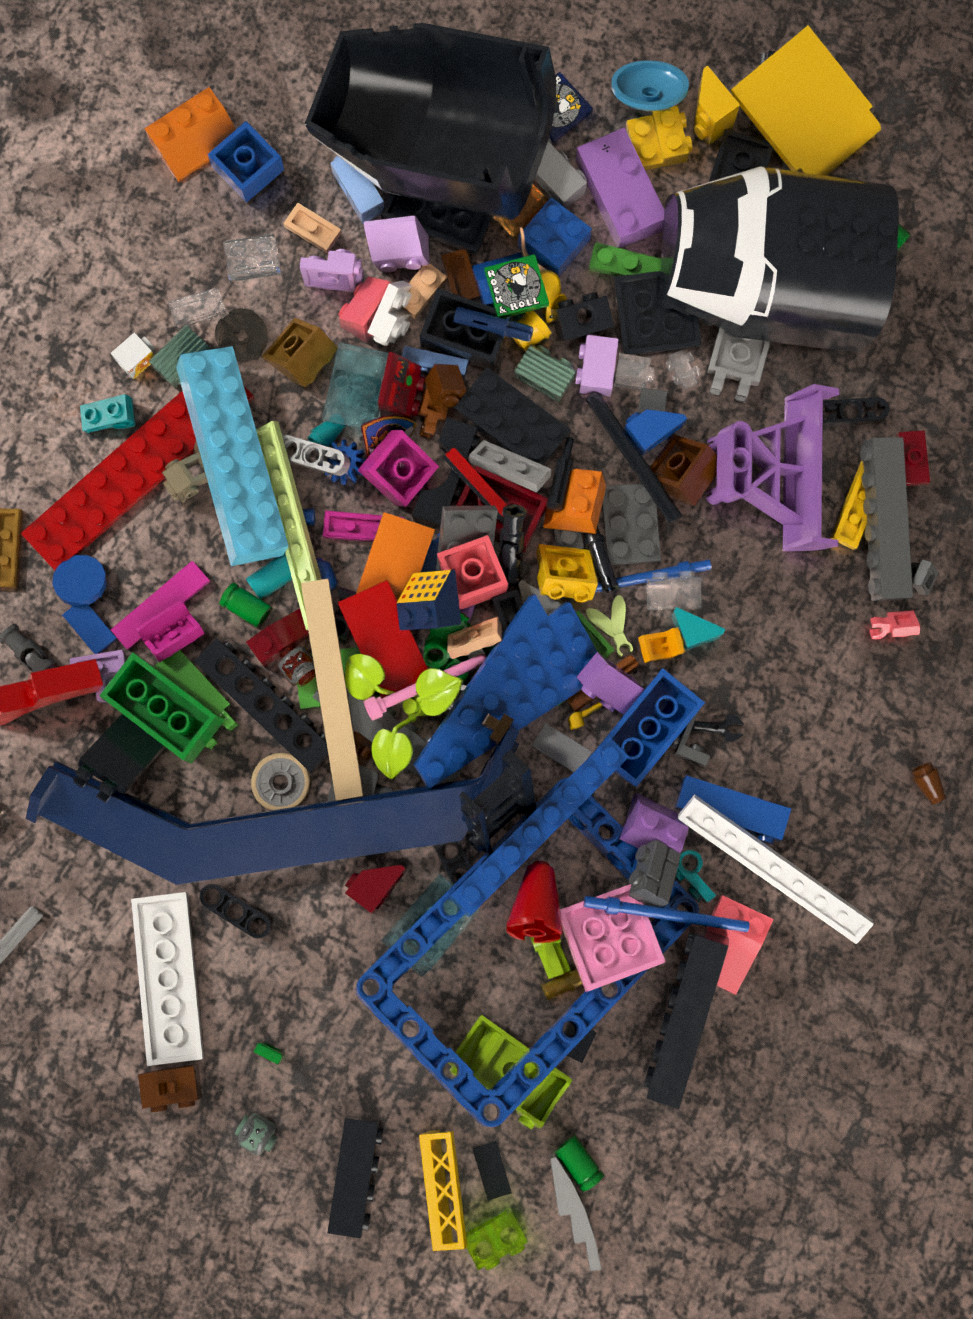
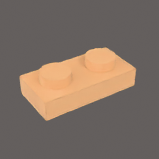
[283,203,342,254]
[402,263,447,319]
[447,617,502,659]

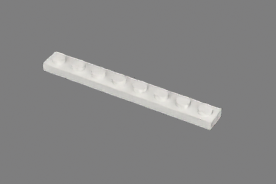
[678,794,874,944]

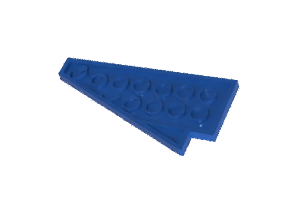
[414,594,597,788]

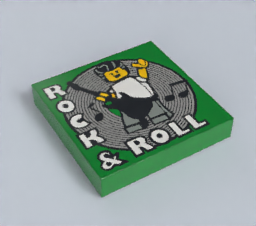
[484,254,549,318]

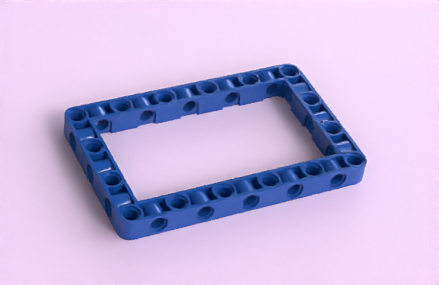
[355,778,699,1127]

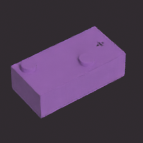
[576,128,664,248]

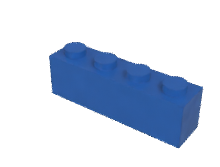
[674,775,791,844]

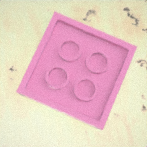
[560,884,665,992]

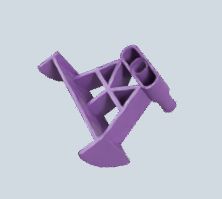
[706,384,840,552]

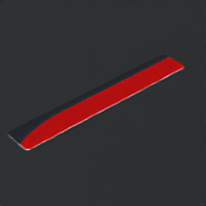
[443,448,507,525]

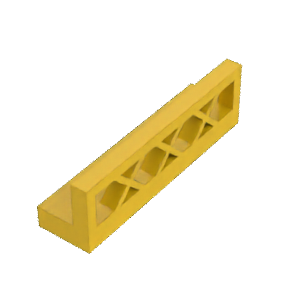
[419,1130,467,1251]

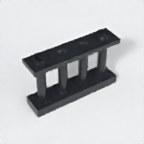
[459,750,537,856]

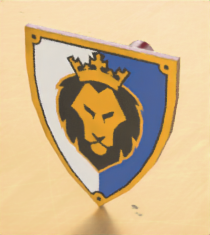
[361,415,417,458]

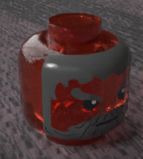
[278,646,316,687]

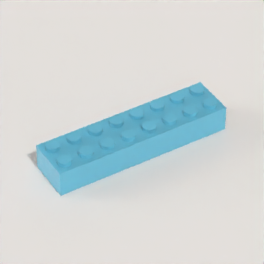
[176,346,289,566]

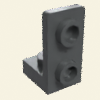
[671,711,710,768]

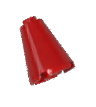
[506,861,563,943]

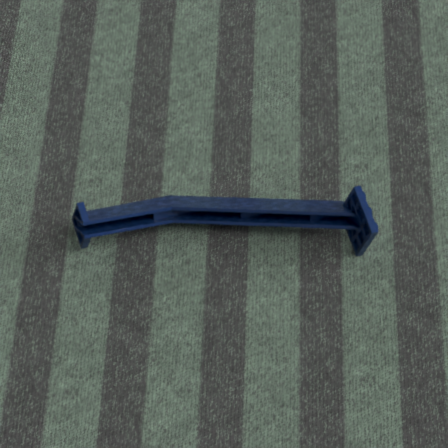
[25,727,520,885]

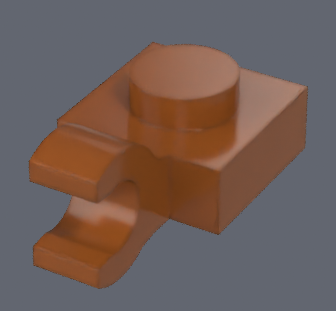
[418,388,449,439]

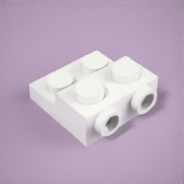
[368,281,412,346]

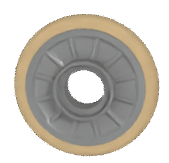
[251,753,311,811]

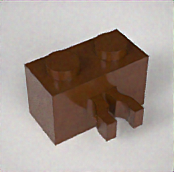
[138,1064,202,1112]

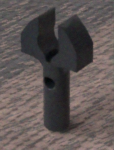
[692,715,744,743]

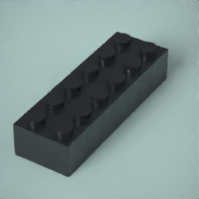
[643,927,729,1109]

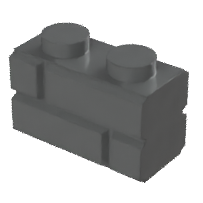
[629,840,681,907]

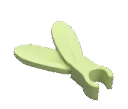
[586,595,633,658]

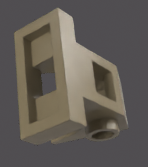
[162,441,208,503]

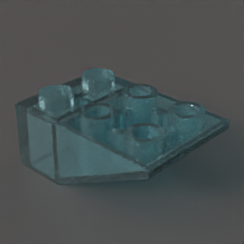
[322,342,388,429]

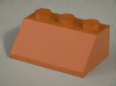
[144,87,236,182]

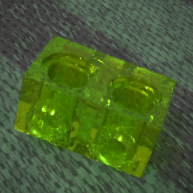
[466,1207,528,1271]

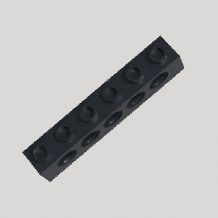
[194,638,329,774]

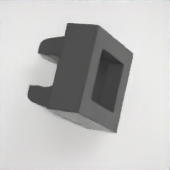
[911,560,939,596]

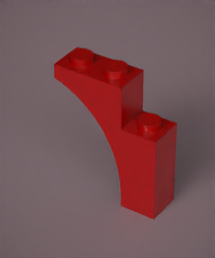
[0,659,103,726]

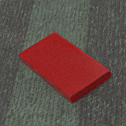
[337,580,428,699]

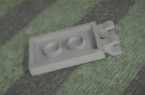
[707,327,770,403]

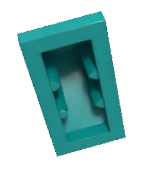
[671,607,725,651]

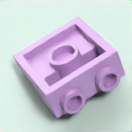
[300,249,363,292]

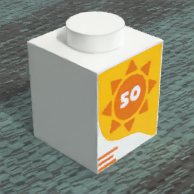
[111,332,155,379]

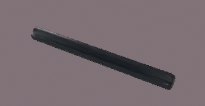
[586,392,682,523]

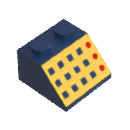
[397,569,461,630]

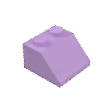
[364,216,429,272]

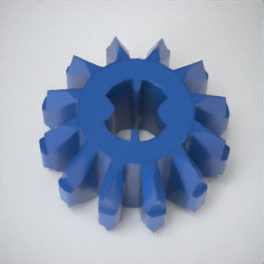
[324,439,366,485]

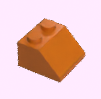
[543,469,606,534]

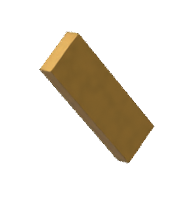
[0,508,23,589]

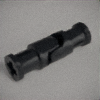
[498,504,527,586]

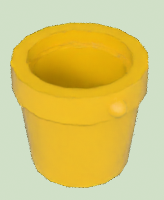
[512,311,552,352]

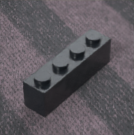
[327,1115,384,1238]

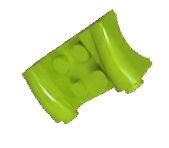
[448,1015,573,1130]

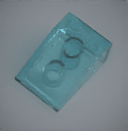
[381,874,480,977]

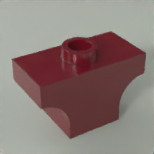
[896,430,930,486]

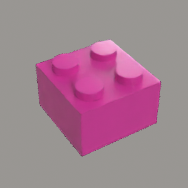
[358,430,439,507]

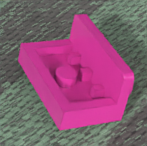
[136,600,205,663]

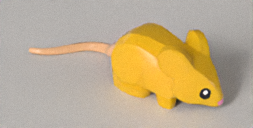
[520,227,567,324]

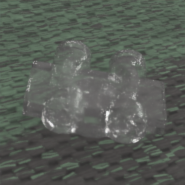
[666,349,701,390]

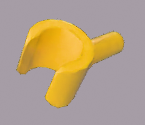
[568,702,602,730]

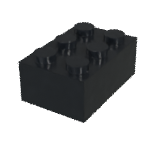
[419,288,512,372]

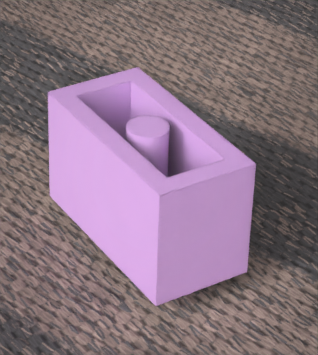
[575,335,618,397]

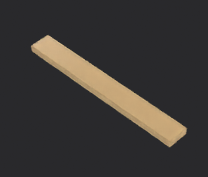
[301,579,364,800]

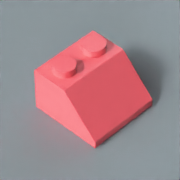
[339,276,391,344]
[437,535,508,610]

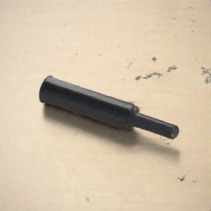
[547,437,574,511]

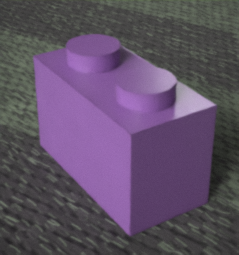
[577,652,644,714]

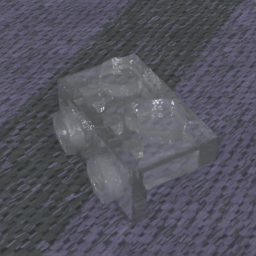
[223,234,281,282]
[646,571,702,610]

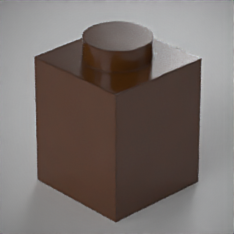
[425,364,467,407]

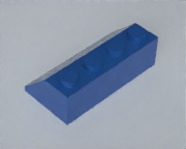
[592,668,705,787]

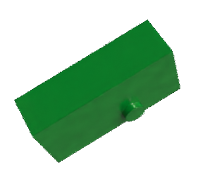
[99,652,225,764]

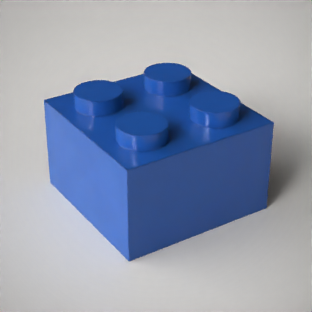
[207,121,284,203]
[518,197,592,277]

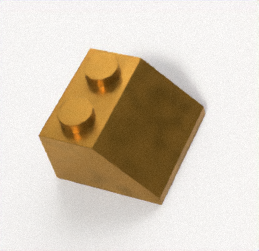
[261,318,338,388]

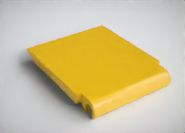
[730,25,881,176]

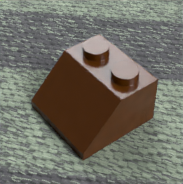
[650,434,717,506]

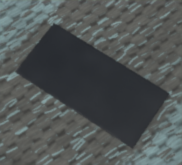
[472,1141,512,1201]

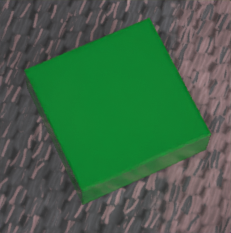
[253,1041,285,1065]

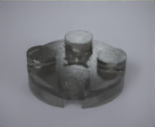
[215,308,268,362]

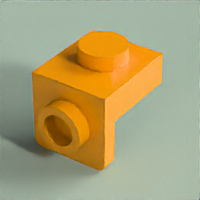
[638,627,685,663]

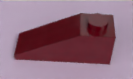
[246,608,309,668]

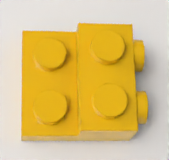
[626,105,692,170]
[536,544,598,603]

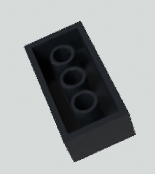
[454,367,571,467]

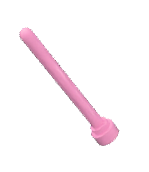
[363,654,487,721]

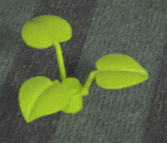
[345,654,463,779]

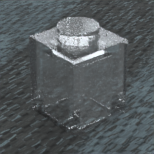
[614,353,655,390]

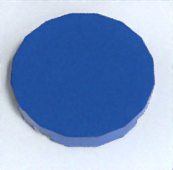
[52,555,107,606]

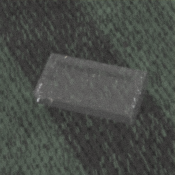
[168,287,226,329]

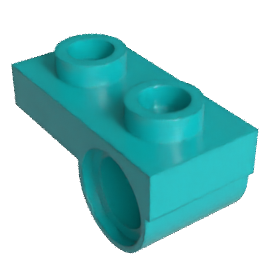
[80,394,135,433]
[675,850,716,903]

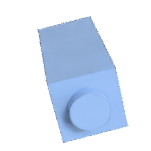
[330,156,384,224]

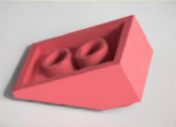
[704,895,774,995]

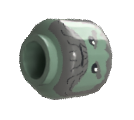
[234,1113,278,1156]

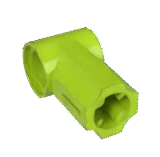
[530,937,571,979]

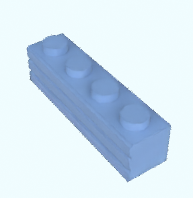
[402,346,469,380]

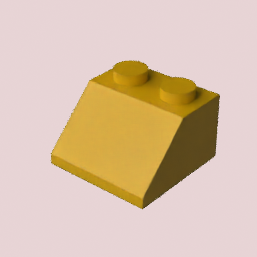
[693,66,740,145]

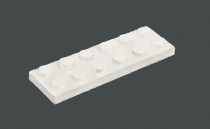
[131,892,204,1066]

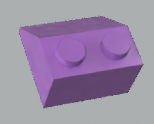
[620,793,689,853]

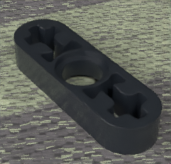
[822,397,890,427]

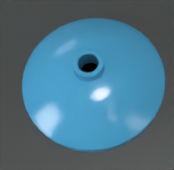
[611,61,689,111]

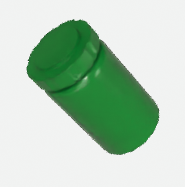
[219,582,272,629]
[554,1135,605,1192]

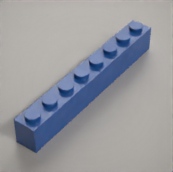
[449,737,629,918]

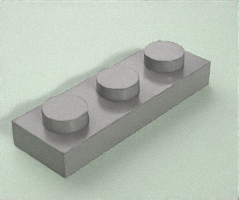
[469,440,551,492]

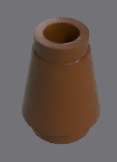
[911,762,946,805]

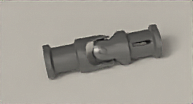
[0,624,57,672]

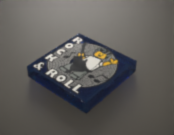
[549,72,593,143]

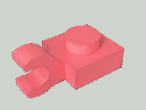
[869,610,920,639]

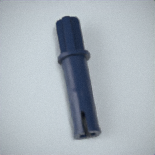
[454,307,534,342]

